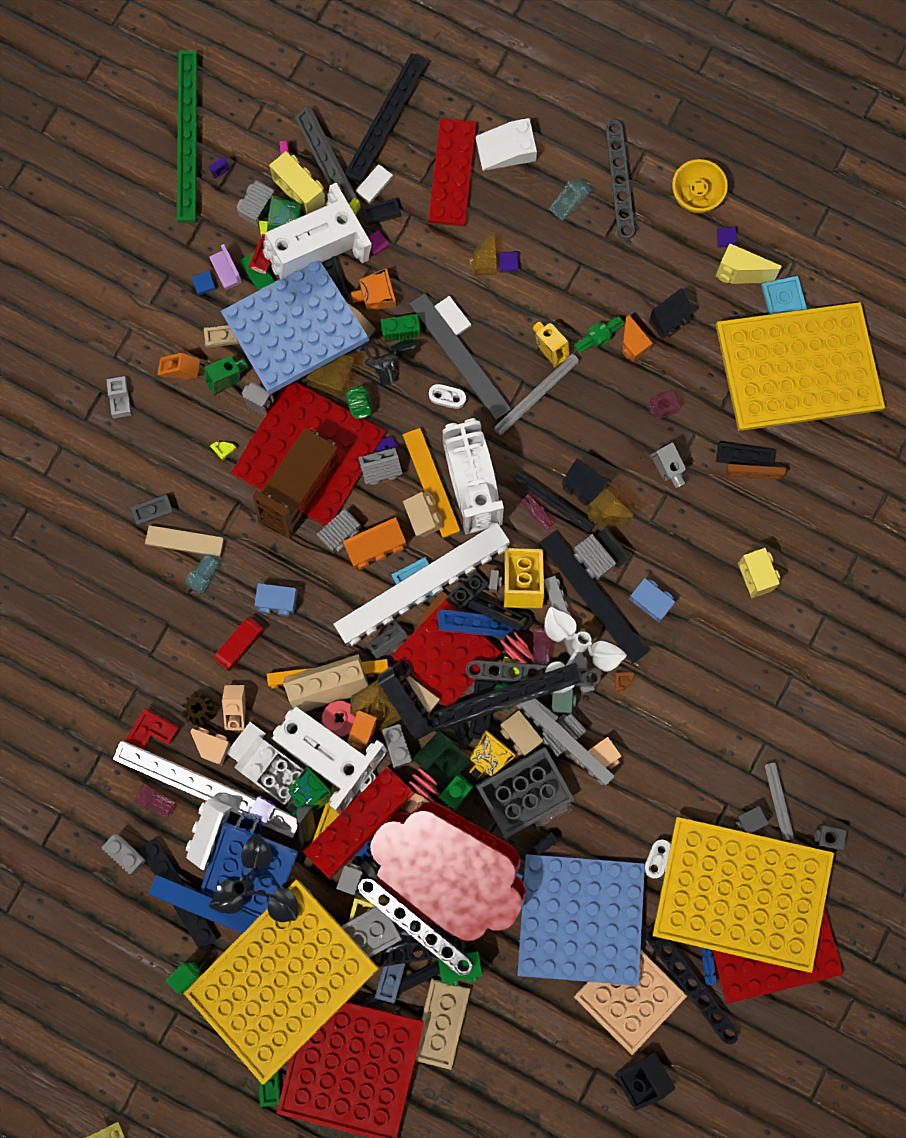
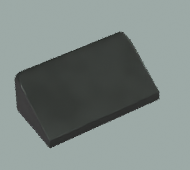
[595,527,630,568]
[296,807,316,849]

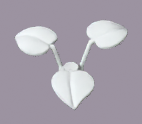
[544,607,627,693]

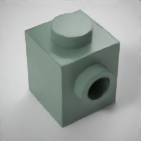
[551,689,576,715]

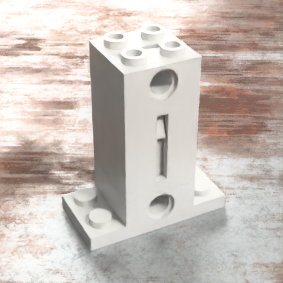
[263,183,371,280]
[272,707,388,814]

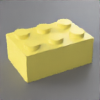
[269,151,326,215]

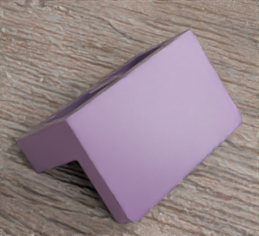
[209,244,242,291]

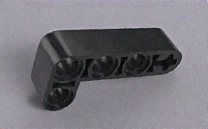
[378,660,436,740]

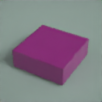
[368,230,389,256]

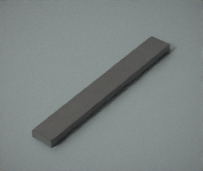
[409,293,511,421]

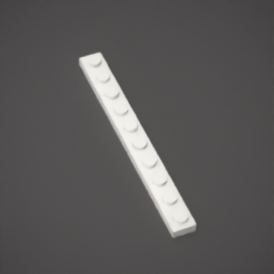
[113,741,297,838]

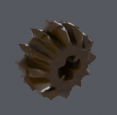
[182,693,215,726]

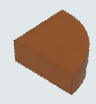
[614,672,634,693]

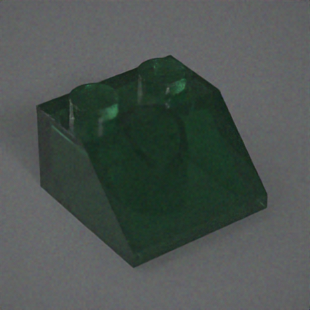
[412,731,471,790]

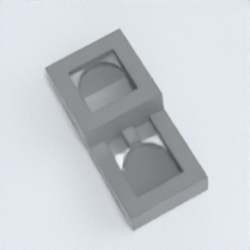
[106,376,132,419]

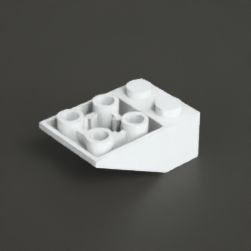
[234,736,303,805]

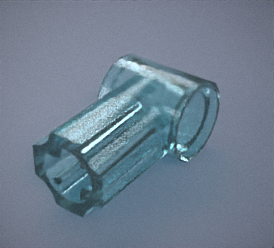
[184,554,220,595]

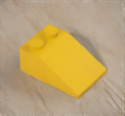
[504,548,544,608]

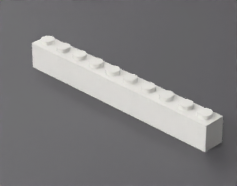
[334,523,510,646]

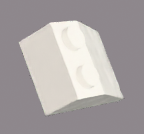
[475,118,537,171]

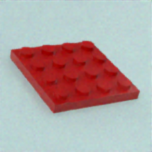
[392,600,501,707]

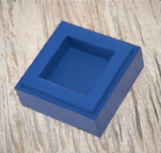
[192,271,216,296]

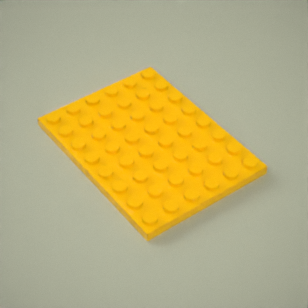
[715,302,885,431]
[652,817,834,973]
[183,880,379,1085]

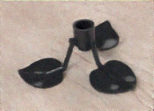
[344,340,423,385]
[209,833,299,922]

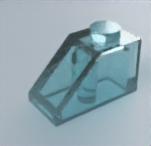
[549,178,592,221]

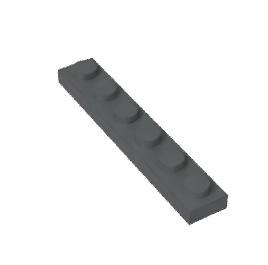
[295,106,357,204]

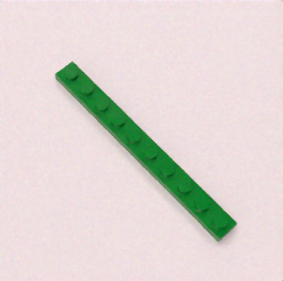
[177,50,197,223]

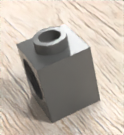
[735,806,768,834]
[814,826,847,851]

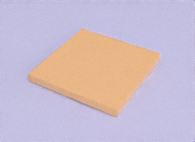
[573,950,687,1055]

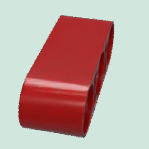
[213,616,265,671]

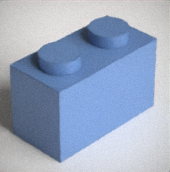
[629,578,675,623]
[254,583,298,616]

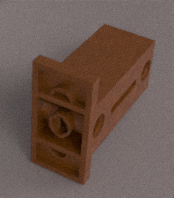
[252,428,338,539]

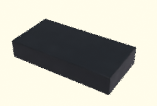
[361,198,401,226]

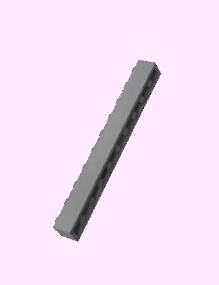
[544,576,596,694]
[515,700,614,786]

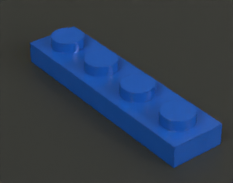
[437,610,514,638]

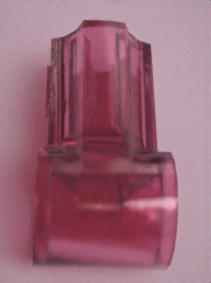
[532,627,553,666]
[133,784,176,818]

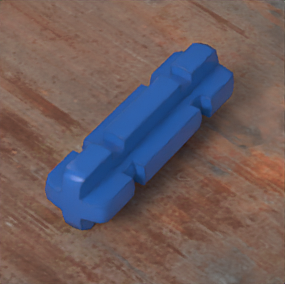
[701,947,717,985]

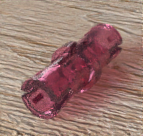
[520,494,554,531]

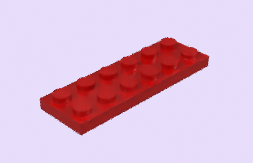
[428,119,476,227]
[303,767,415,880]

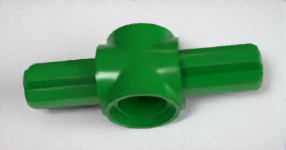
[574,317,624,353]

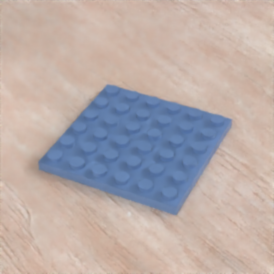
[221,260,369,395]
[517,854,645,986]

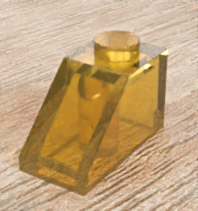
[470,233,497,276]

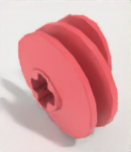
[500,631,533,664]
[322,701,357,737]
[409,768,441,802]

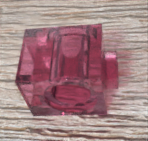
[648,390,680,420]

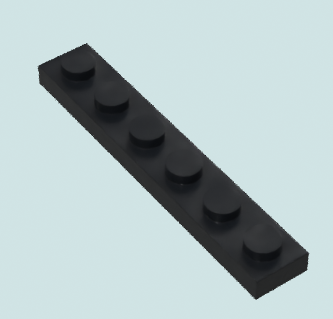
[139,838,218,951]

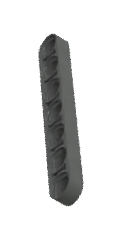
[605,120,635,241]
[466,661,601,688]

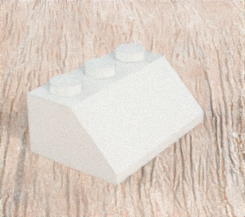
[186,799,232,870]

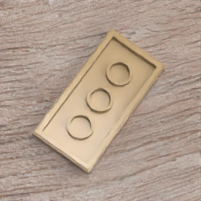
[415,979,470,1070]

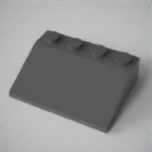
[475,747,574,839]

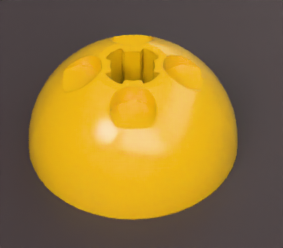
[672,159,728,213]

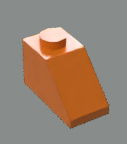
[622,315,653,362]
[157,353,200,380]
[348,710,377,753]

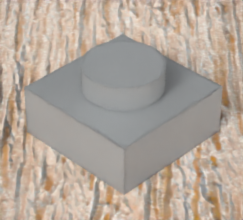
[489,570,502,593]

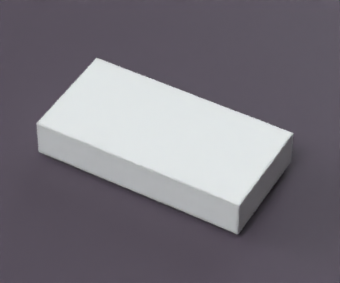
[355,164,393,204]
[434,296,471,336]
[226,722,266,762]

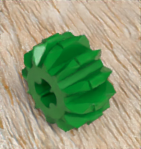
[346,386,372,419]

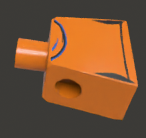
[351,268,396,310]

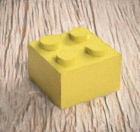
[738,548,780,598]

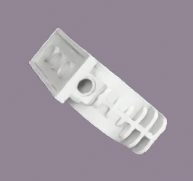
[442,418,503,535]

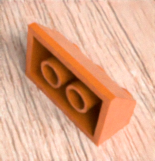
[343,517,406,570]

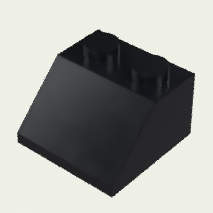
[648,288,693,339]
[562,458,608,507]
[614,1052,676,1111]

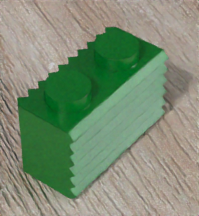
[381,314,421,343]
[166,962,201,995]

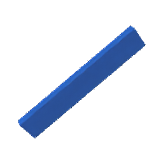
[148,875,258,934]

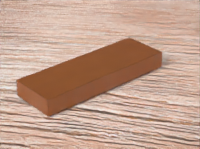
[725,464,786,480]

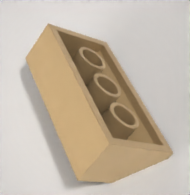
[283,654,371,712]

